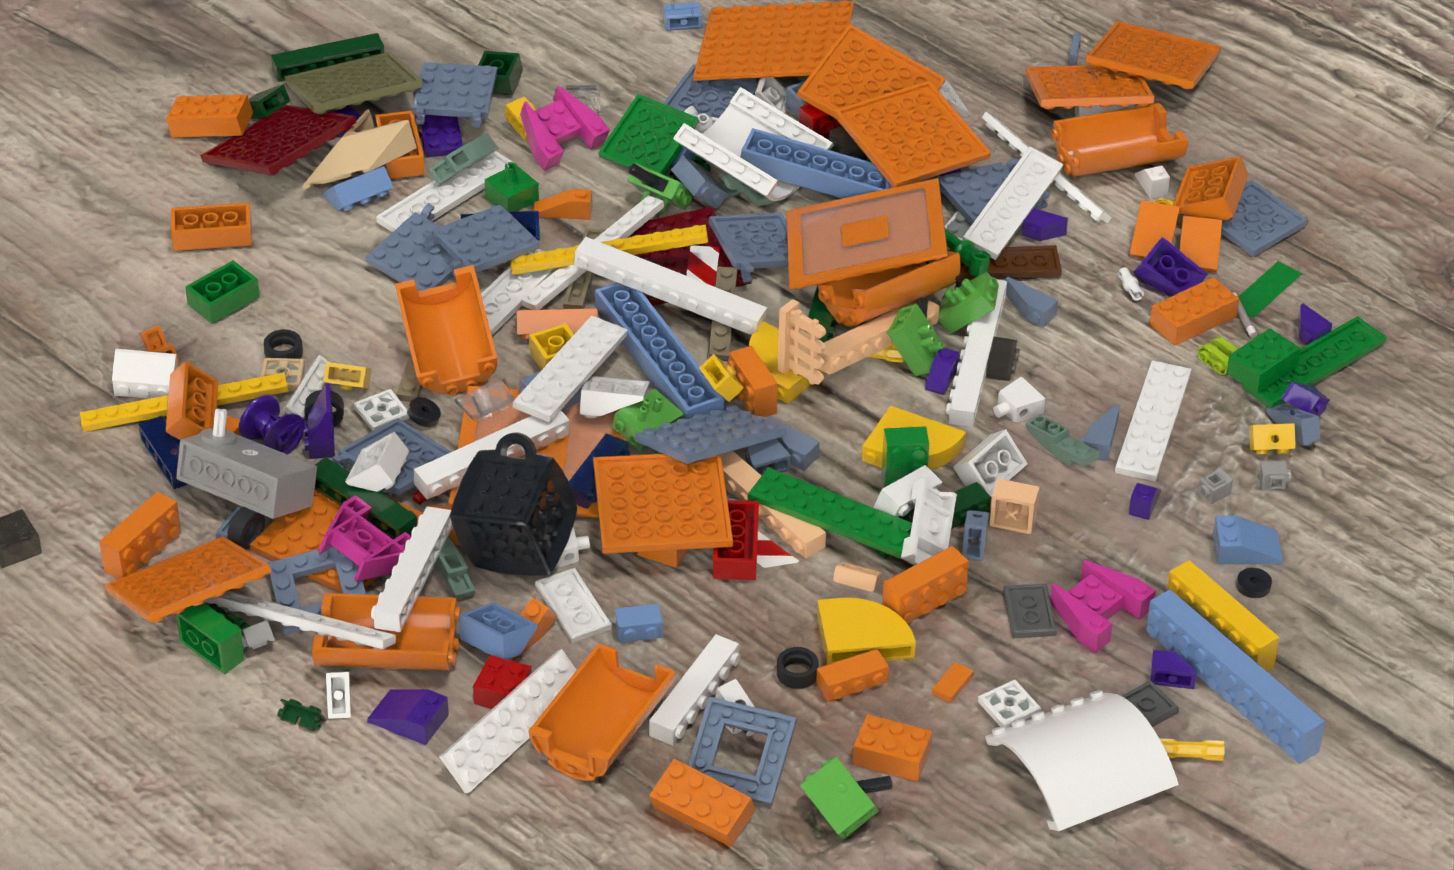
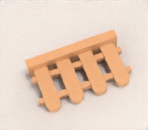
[778,299,826,385]

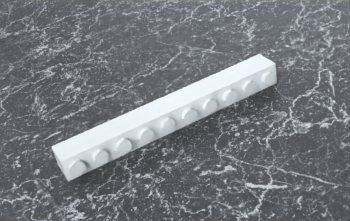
[574,237,767,335]
[946,279,1007,427]

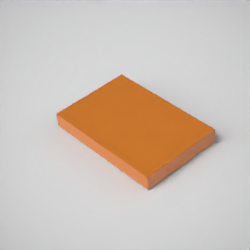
[1130,200,1180,259]
[1179,216,1222,273]

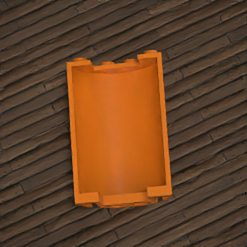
[1051,103,1188,178]
[817,251,960,327]
[395,265,498,396]
[312,593,461,671]
[528,643,676,781]

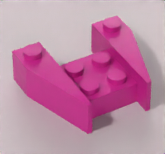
[520,86,610,171]
[318,495,411,581]
[1050,560,1156,653]

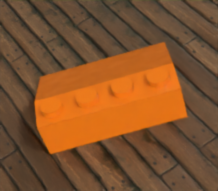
[1173,156,1249,220]

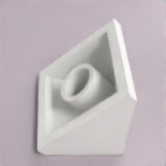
[755,77,787,113]

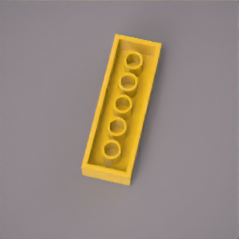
[1167,560,1279,672]

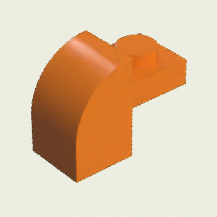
[139,325,180,364]

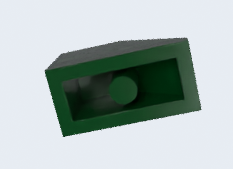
[249,84,290,119]

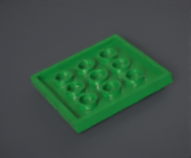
[598,94,700,175]

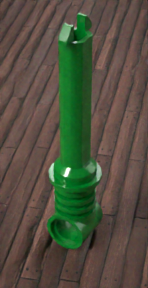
[945,228,991,277]

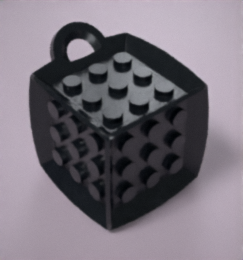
[450,432,577,576]

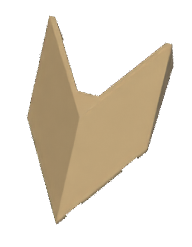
[303,109,417,189]

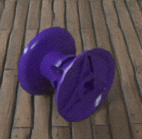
[239,394,305,455]

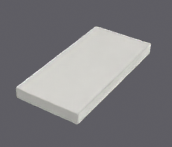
[535,568,612,643]

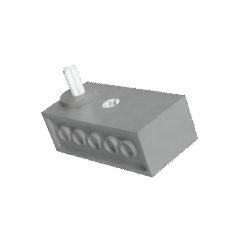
[176,409,317,519]

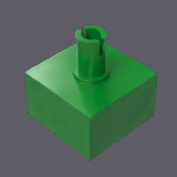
[484,162,539,215]

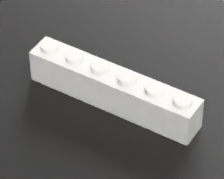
[649,634,741,746]

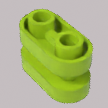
[1198,336,1238,375]

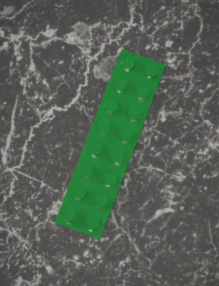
[1242,316,1387,408]
[748,468,912,558]

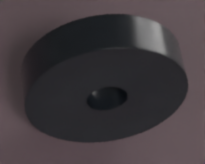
[407,397,441,427]
[1236,567,1272,598]

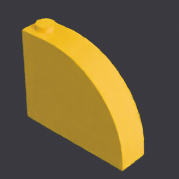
[749,321,825,404]
[861,406,966,470]
[817,598,916,665]

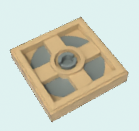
[261,358,305,392]

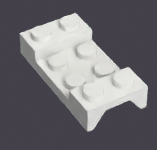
[901,477,957,565]

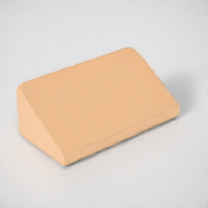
[833,561,882,592]

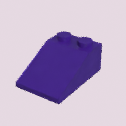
[1133,237,1208,296]
[304,383,335,459]
[367,689,449,745]

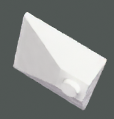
[580,376,650,418]

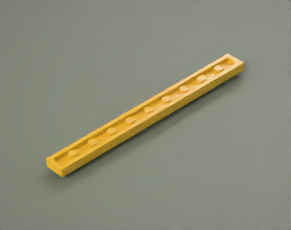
[511,225,708,275]
[80,372,289,432]

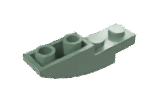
[427,133,499,186]
[1025,414,1099,467]
[434,538,476,600]

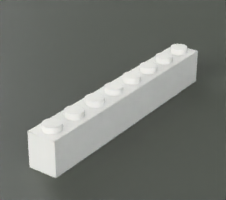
[414,410,570,500]
[371,506,453,632]

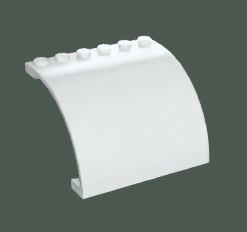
[673,87,833,201]
[985,690,1179,831]

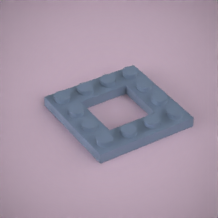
[268,547,366,635]
[688,697,797,806]

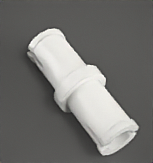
[1117,267,1144,301]

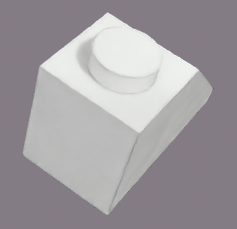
[1135,166,1170,199]
[326,671,351,719]

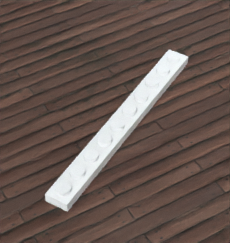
[981,112,1112,223]
[521,195,664,310]
[205,591,396,649]

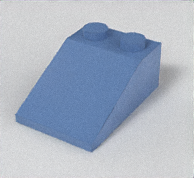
[1213,516,1283,564]

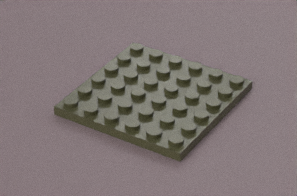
[285,52,423,114]

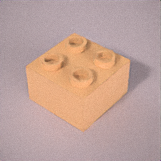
[990,479,1040,534]

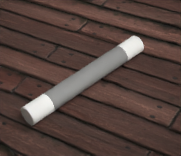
[1233,292,1257,338]

